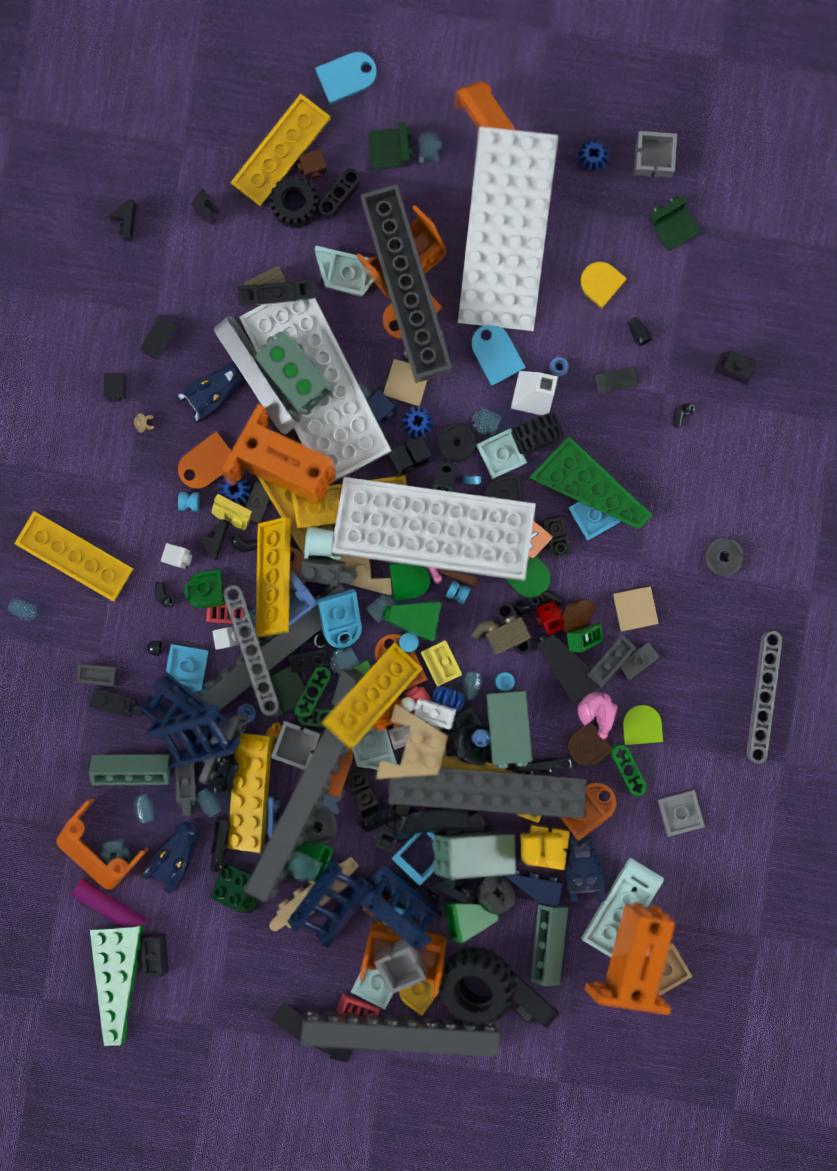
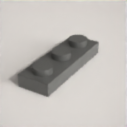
[587,635,636,688]

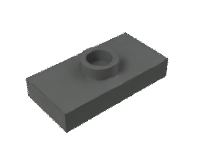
[245,481,270,523]
[619,642,660,680]
[76,663,117,686]

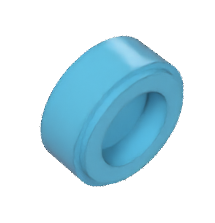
[462,476,481,484]
[399,633,419,652]
[495,672,515,692]

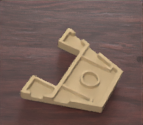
[332,555,393,595]
[376,704,447,780]

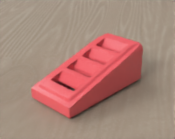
[206,604,247,624]
[336,993,381,1017]

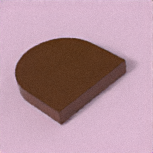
[438,569,479,588]
[562,598,597,634]
[567,722,612,766]

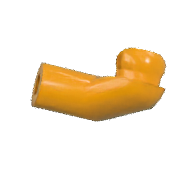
[266,722,282,751]

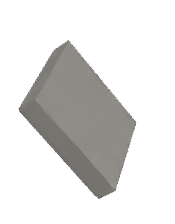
[657,789,705,837]

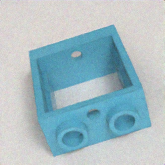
[392,832,437,886]

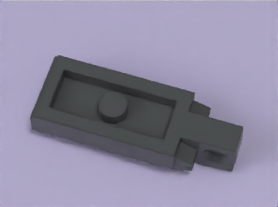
[175,762,197,816]

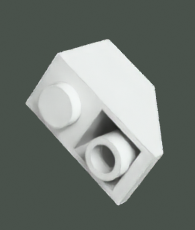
[161,543,192,569]
[212,623,260,650]

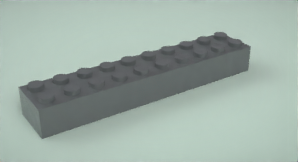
[360,184,452,383]
[245,727,350,902]
[388,764,586,819]
[301,1010,500,1057]

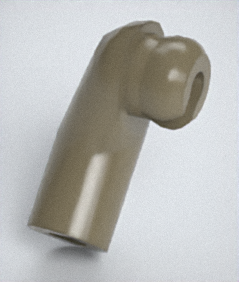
[471,620,497,640]

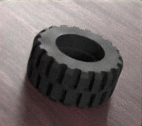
[438,947,517,1026]

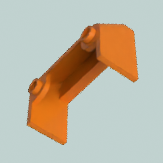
[454,81,520,131]
[356,205,447,300]
[56,798,149,889]
[359,921,446,997]

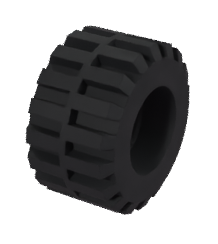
[270,175,319,228]
[511,413,564,454]

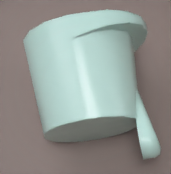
[304,526,341,560]

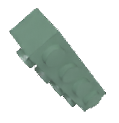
[89,754,171,785]
[530,904,568,986]

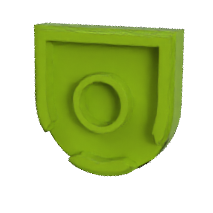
[623,705,663,745]

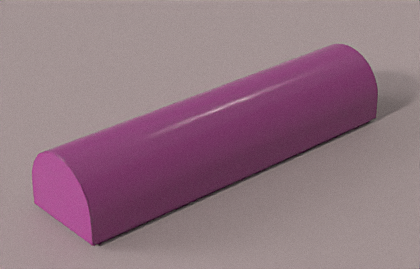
[71,878,147,927]

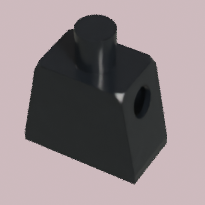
[714,351,756,385]
[433,458,457,492]

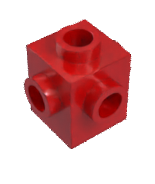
[535,601,564,636]

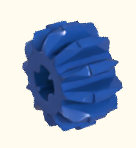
[577,139,609,172]
[402,406,434,438]
[218,477,251,505]
[432,686,465,712]

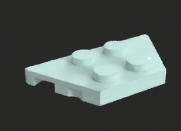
[314,246,374,297]
[352,728,397,770]

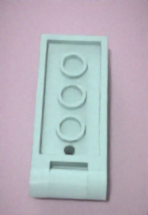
[581,858,664,957]

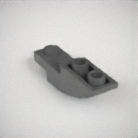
[198,715,249,784]

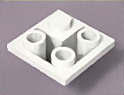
[511,371,558,416]

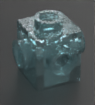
[101,838,130,866]

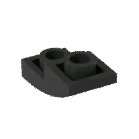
[595,366,639,393]
[543,515,571,559]
[347,768,379,813]

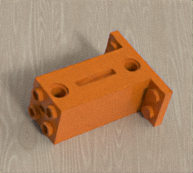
[221,404,336,504]
[585,902,676,1015]

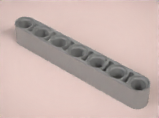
[214,316,301,434]
[224,586,278,715]
[746,631,782,763]

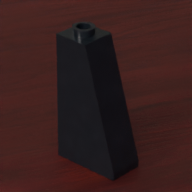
[536,634,600,704]

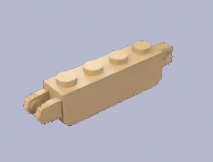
[269,856,359,931]

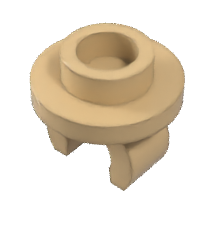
[134,413,154,433]

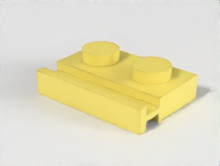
[211,494,252,530]
[421,640,462,687]

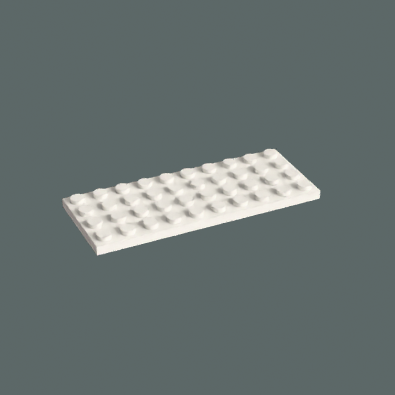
[458,127,558,331]
[239,298,392,484]
[331,477,536,581]

